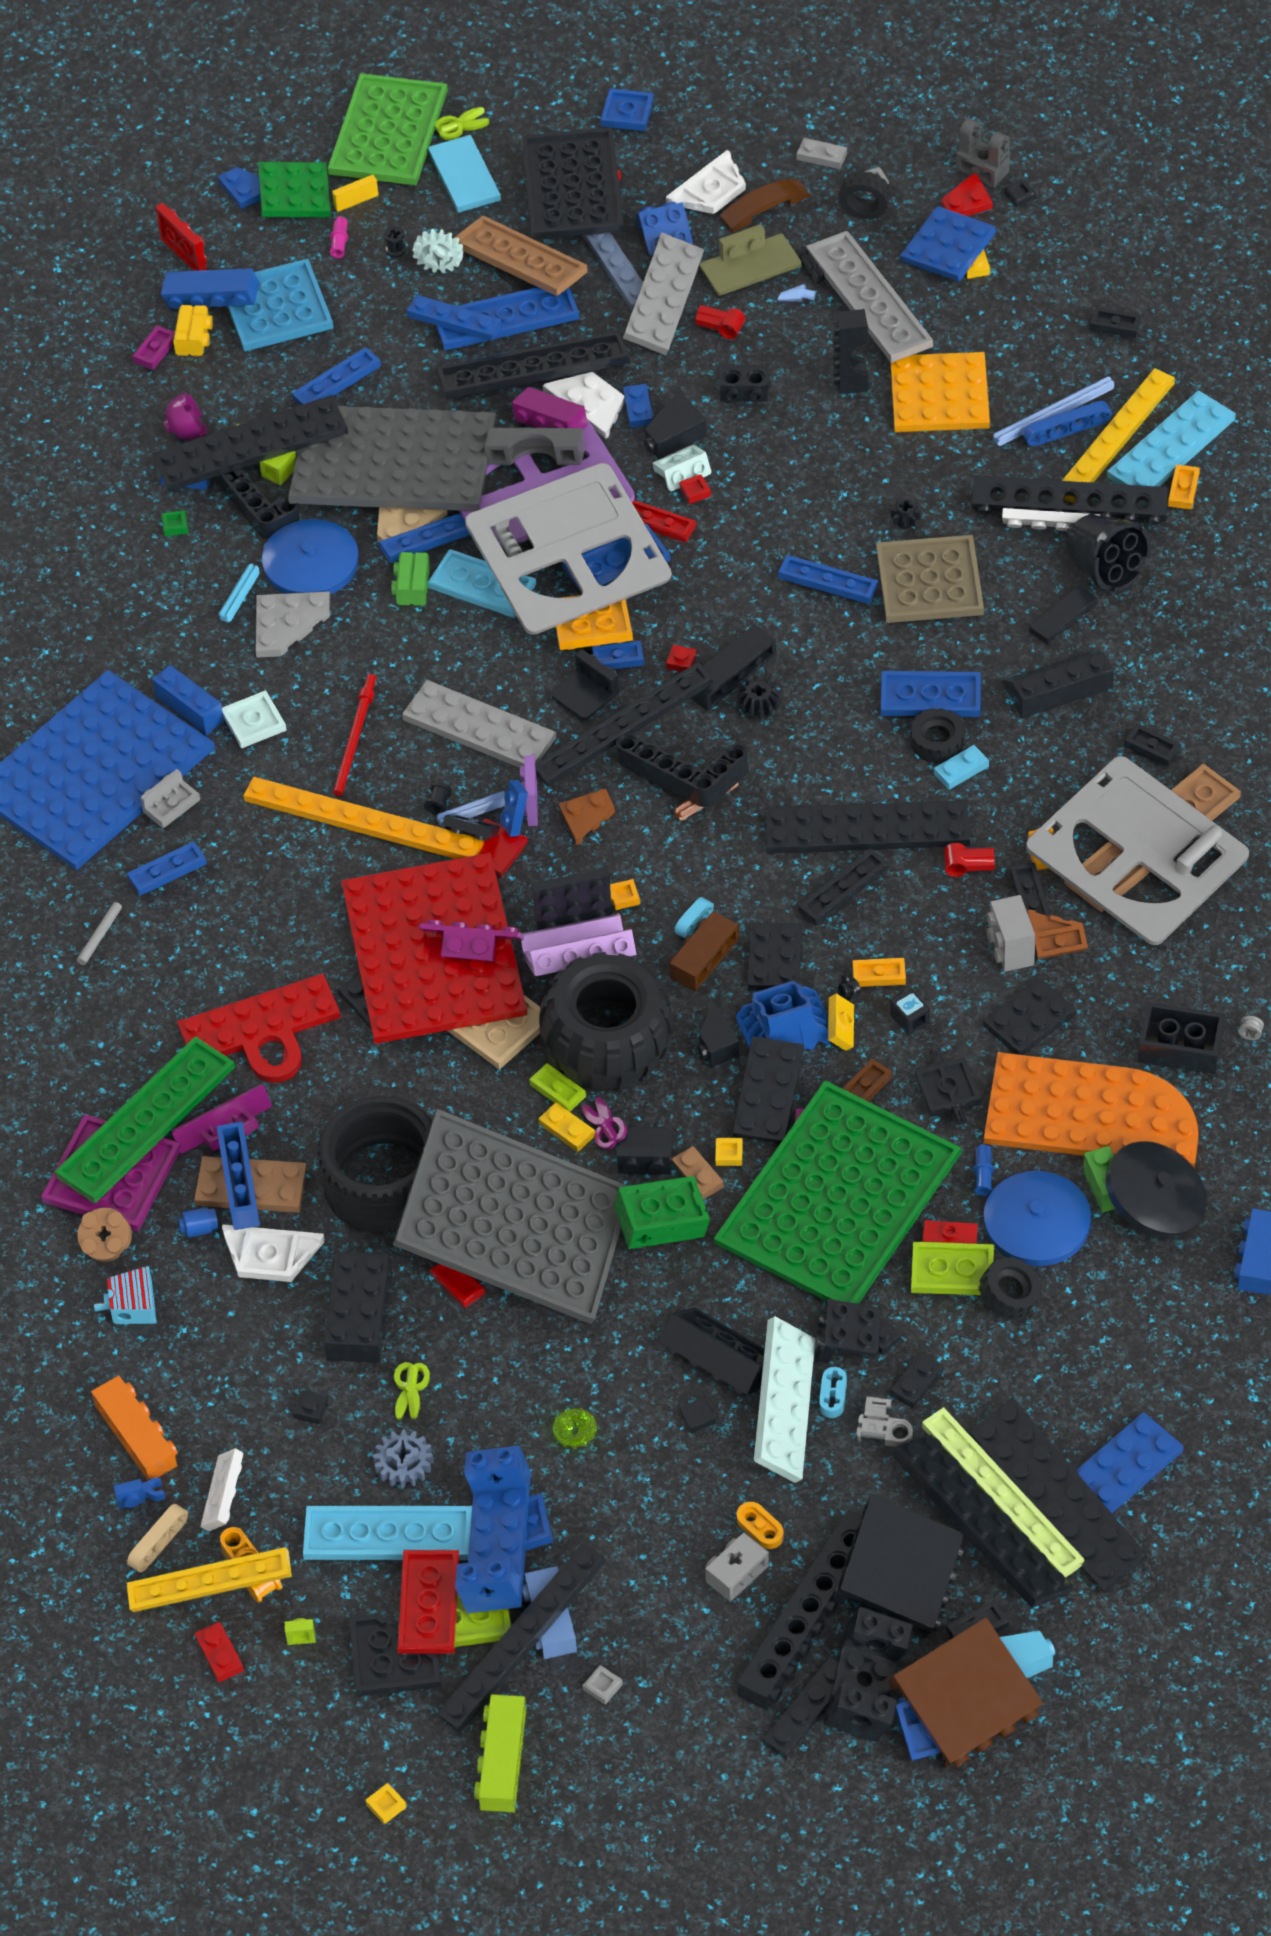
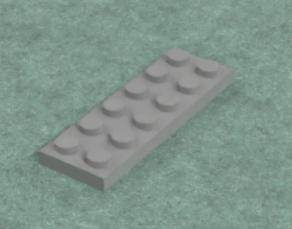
[623,233,704,355]
[402,680,556,768]

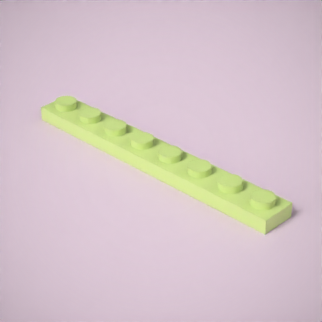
[922,1407,1084,1578]

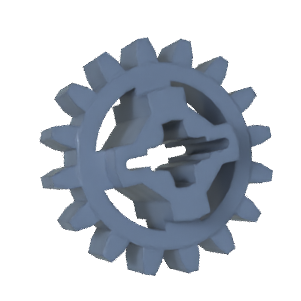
[373,1430,434,1488]

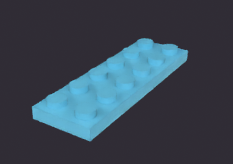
[1107,390,1236,501]
[303,1506,472,1560]

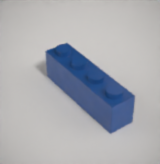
[161,268,260,309]
[217,1122,260,1230]

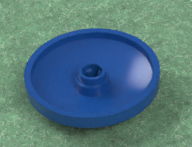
[262,519,359,594]
[984,1171,1091,1266]

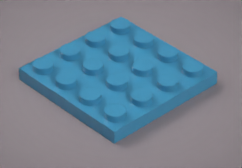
[227,259,334,352]

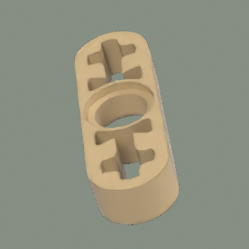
[127,1504,188,1572]

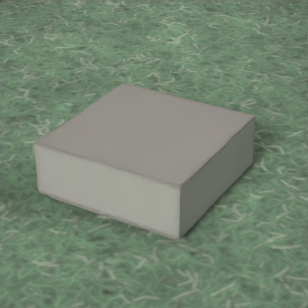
[583,1665,623,1705]

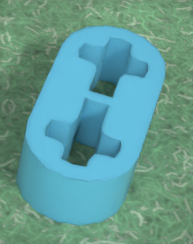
[675,897,714,939]
[819,1367,847,1418]

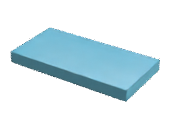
[428,135,501,213]
[428,549,536,618]

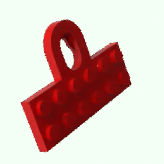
[177,974,341,1083]

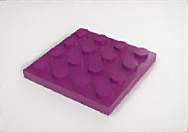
[41,1114,181,1232]

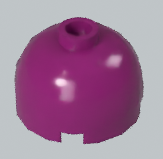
[164,392,207,441]

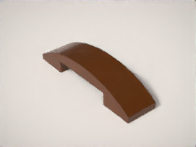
[720,179,810,232]

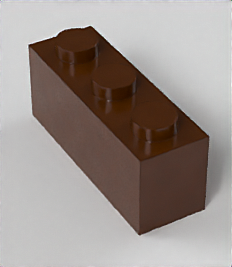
[669,911,739,992]

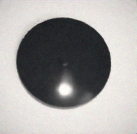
[1105,1141,1207,1238]

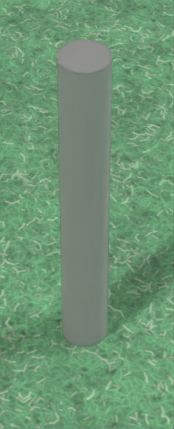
[77,902,122,965]

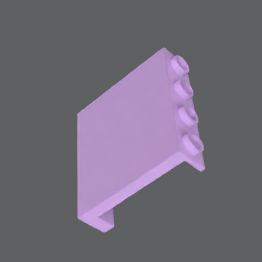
[521,914,637,976]

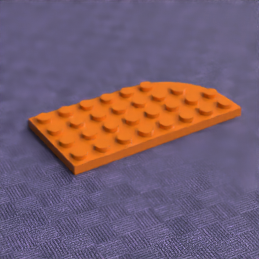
[984,1052,1198,1168]

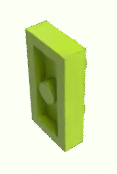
[529,1063,586,1112]

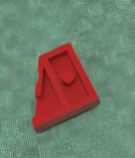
[941,173,993,216]

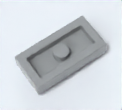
[797,138,847,169]

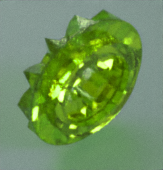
[553,1408,597,1449]

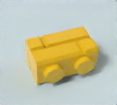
[174,305,213,356]

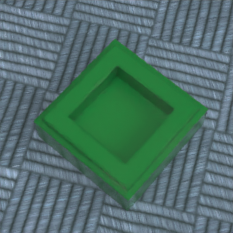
[161,510,188,537]

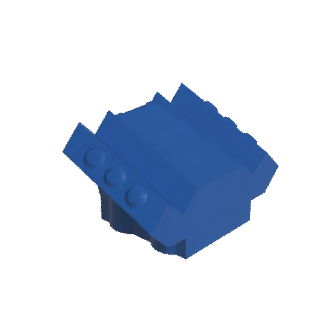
[735,981,831,1051]

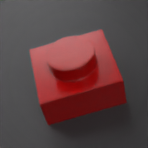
[679,474,711,504]
[666,645,697,672]

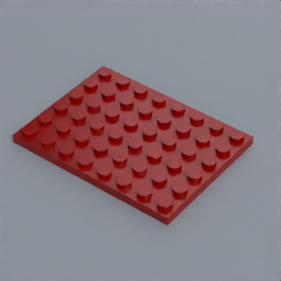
[341,853,528,1044]

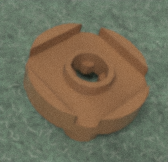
[78,1208,132,1262]

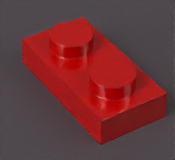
[194,1622,244,1683]

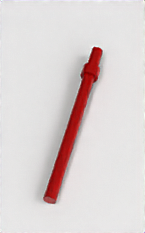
[333,674,377,796]

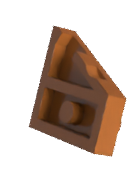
[559,788,615,845]
[1027,910,1088,960]

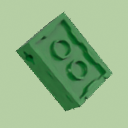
[614,1176,710,1249]

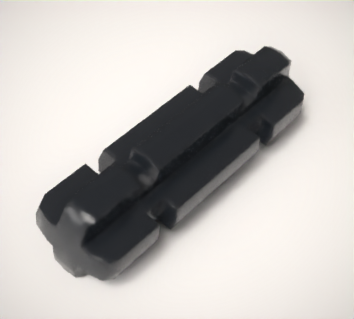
[795,246,826,283]

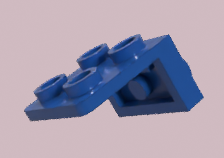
[635,202,693,256]

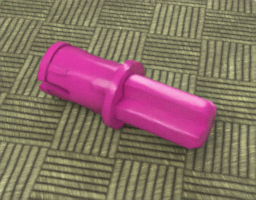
[330,216,348,258]

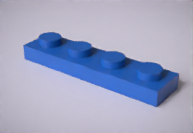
[407,295,502,341]
[292,347,381,405]
[379,513,470,563]
[778,555,878,604]

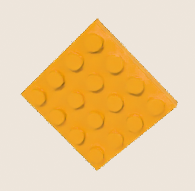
[890,352,990,432]

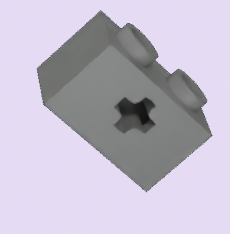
[705,1533,769,1602]

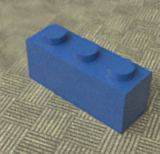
[152,665,224,736]
[1234,1208,1271,1295]

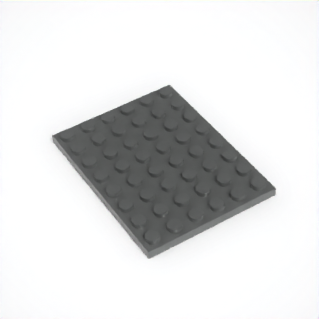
[288,406,496,511]
[393,1109,627,1324]

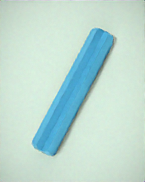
[219,564,260,623]

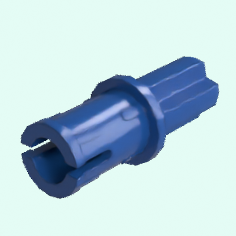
[973,1144,994,1196]

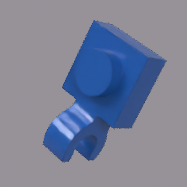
[114,1477,165,1509]

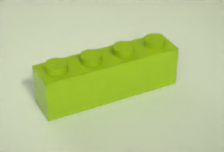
[474,1695,526,1812]

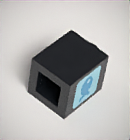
[890,988,930,1036]

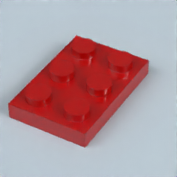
[155,203,207,271]

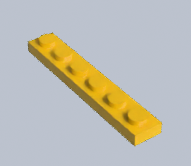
[127,1547,292,1612]

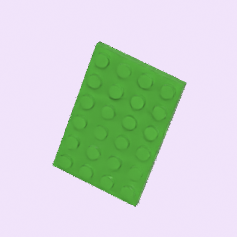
[328,73,448,185]

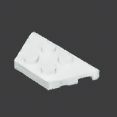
[666,150,746,214]
[543,372,625,439]
[222,1225,325,1282]

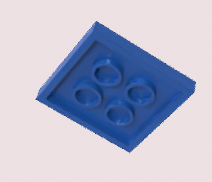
[900,206,996,282]

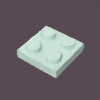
[222,690,286,749]

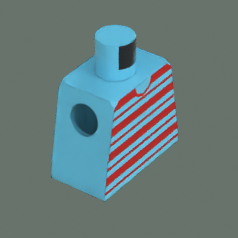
[93,1266,157,1324]

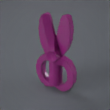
[582,1097,627,1150]

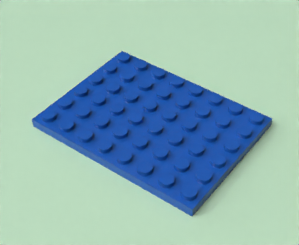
[0,670,215,871]

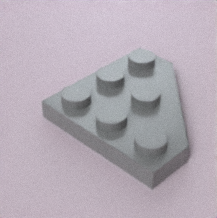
[256,592,330,657]

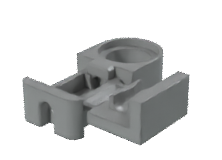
[857,1397,913,1447]

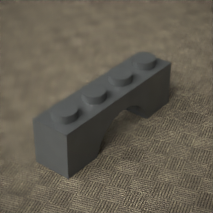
[484,428,586,465]

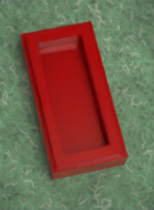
[430,1263,485,1308]

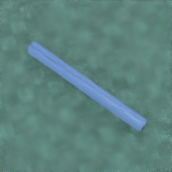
[993,377,1114,446]

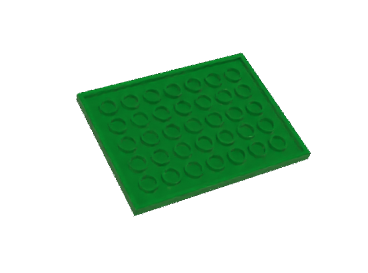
[714,1081,961,1304]

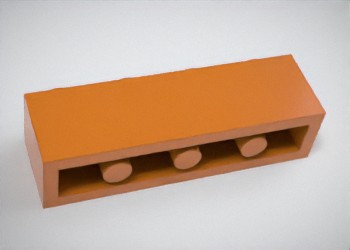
[91,1376,178,1481]

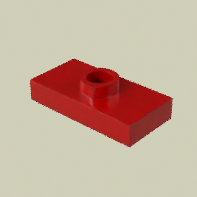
[923,1220,978,1244]

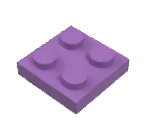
[520,755,538,826]

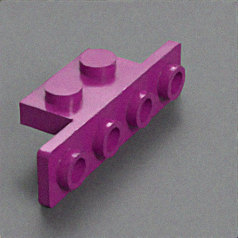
[419,920,524,962]
[171,1084,272,1153]

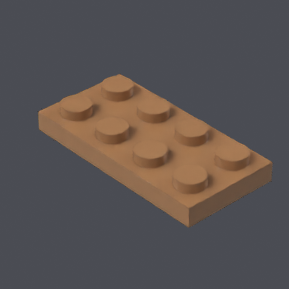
[194,1156,307,1213]

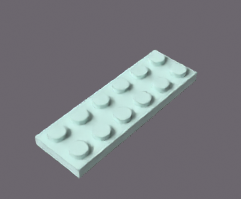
[754,1317,815,1483]

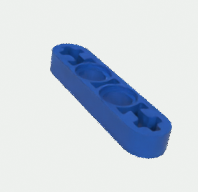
[1023,401,1112,446]

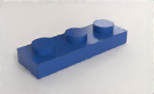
[127,841,207,896]

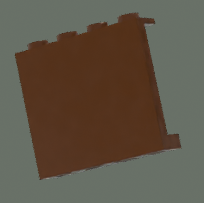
[888,1617,1044,1769]

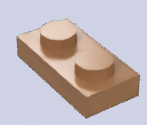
[672,1146,724,1200]

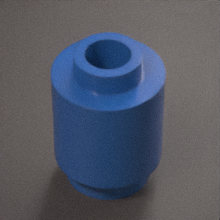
[178,1207,218,1238]

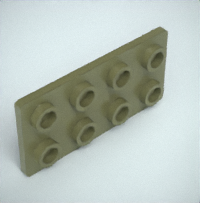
[700,224,801,296]

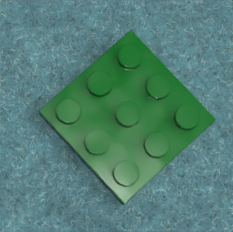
[258,162,331,218]

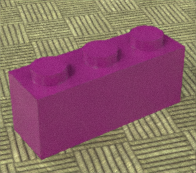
[511,387,588,429]

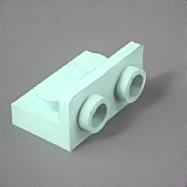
[652,445,711,491]

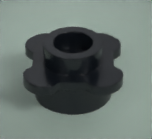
[838,975,861,1004]

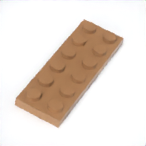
[453,216,587,296]

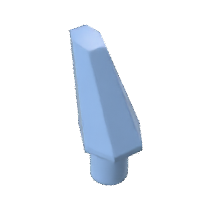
[778,285,816,302]

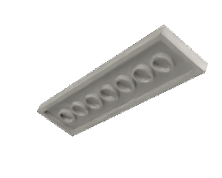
[806,231,933,363]

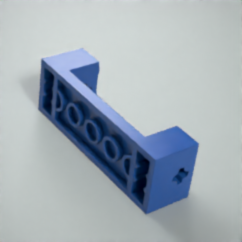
[455,1445,531,1613]

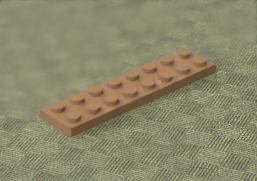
[1064,764,1241,913]

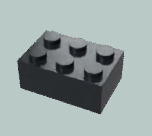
[1138,1002,1225,1074]

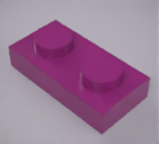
[133,326,175,370]

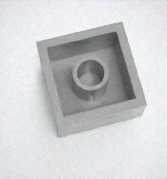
[987,895,1035,972]

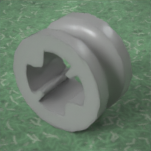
[1238,1016,1264,1040]

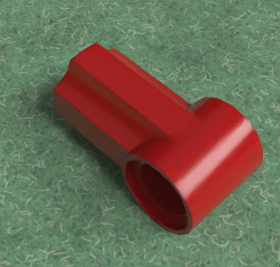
[695,305,746,340]
[944,843,995,877]

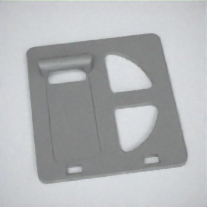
[465,463,672,635]
[1026,756,1249,945]

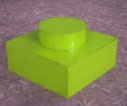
[285,1618,316,1645]

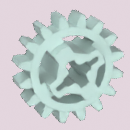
[413,229,463,273]

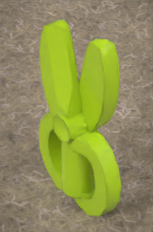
[435,107,489,140]
[394,1362,430,1420]

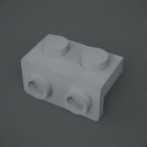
[141,769,200,828]

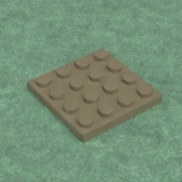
[876,535,984,623]

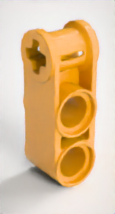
[220,1527,282,1603]

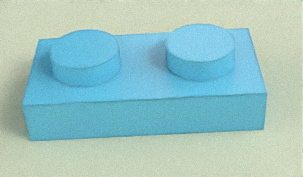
[934,745,989,790]

